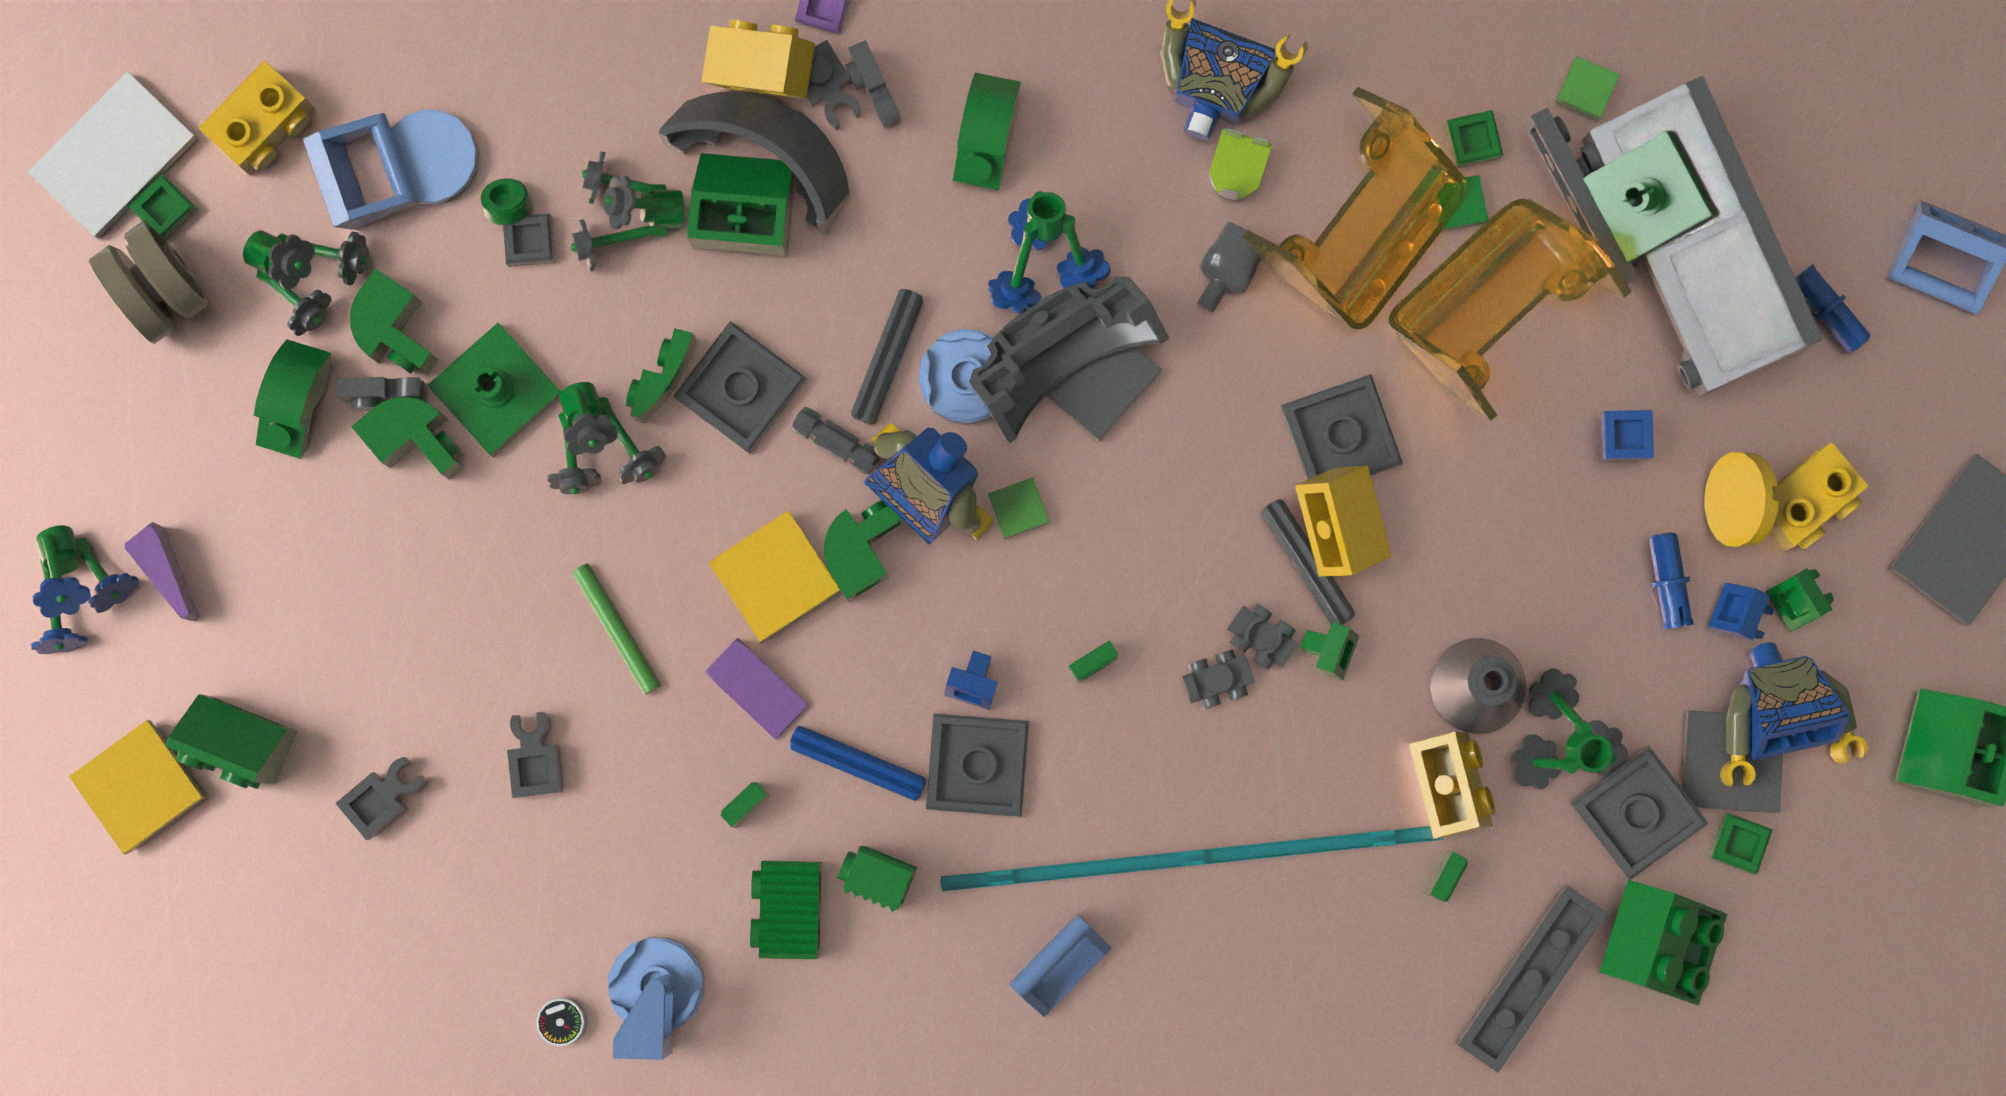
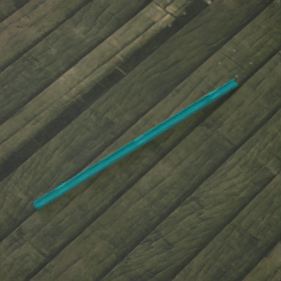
[940,826,1444,892]

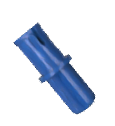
[1796,264,1870,353]
[1649,532,1694,629]

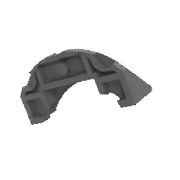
[658,91,850,235]
[969,277,1170,443]

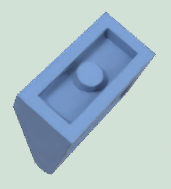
[303,113,417,230]
[1888,200,2006,314]
[1009,914,1112,1017]
[613,975,675,1060]

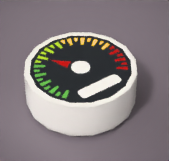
[536,997,586,1047]

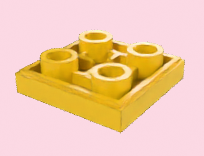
[708,510,841,643]
[68,720,206,854]

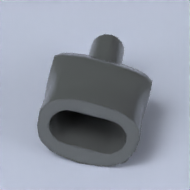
[1197,221,1269,313]

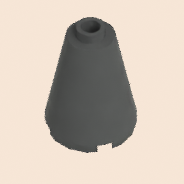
[1430,638,1526,734]

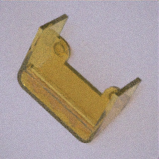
[1243,87,1467,329]
[1389,199,1632,421]

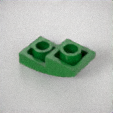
[626,328,697,423]

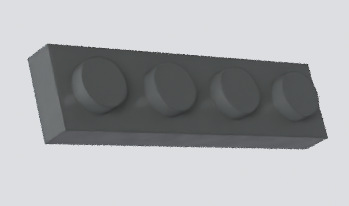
[1524,107,1638,291]
[1456,885,1607,1073]

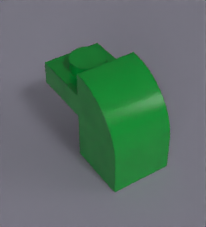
[953,72,1021,190]
[350,268,439,374]
[253,339,331,459]
[351,397,464,479]
[824,500,905,602]

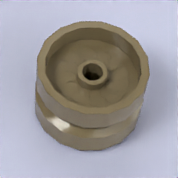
[89,220,209,344]

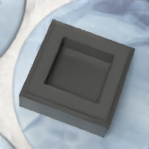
[503,214,555,267]

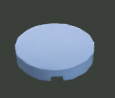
[382,110,478,205]
[919,329,993,425]
[608,937,704,1029]

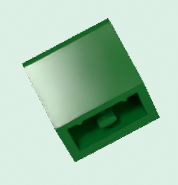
[687,153,794,256]
[1895,689,2006,807]
[165,694,298,789]
[1599,880,1727,1006]

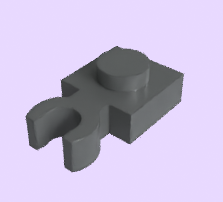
[806,40,861,130]
[845,40,901,128]
[337,377,425,411]
[507,712,562,798]
[335,757,427,840]

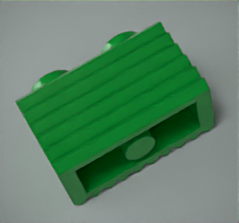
[837,846,918,912]
[750,861,822,959]

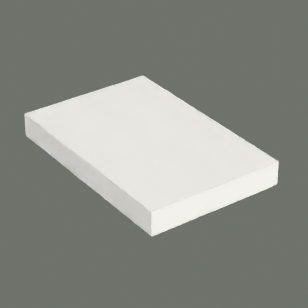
[28,71,198,239]

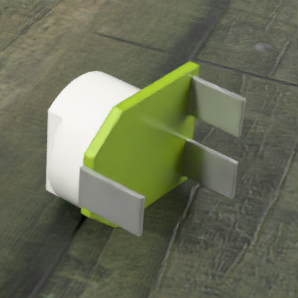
[1209,127,1272,200]

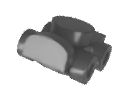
[1227,603,1298,670]
[1182,649,1255,710]

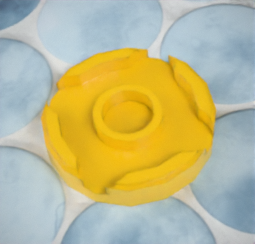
[1704,452,1779,547]

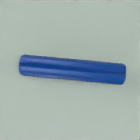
[789,726,926,800]

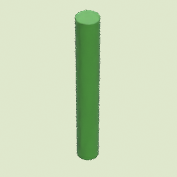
[572,563,661,695]

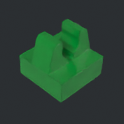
[1766,568,1834,632]
[1300,622,1359,680]

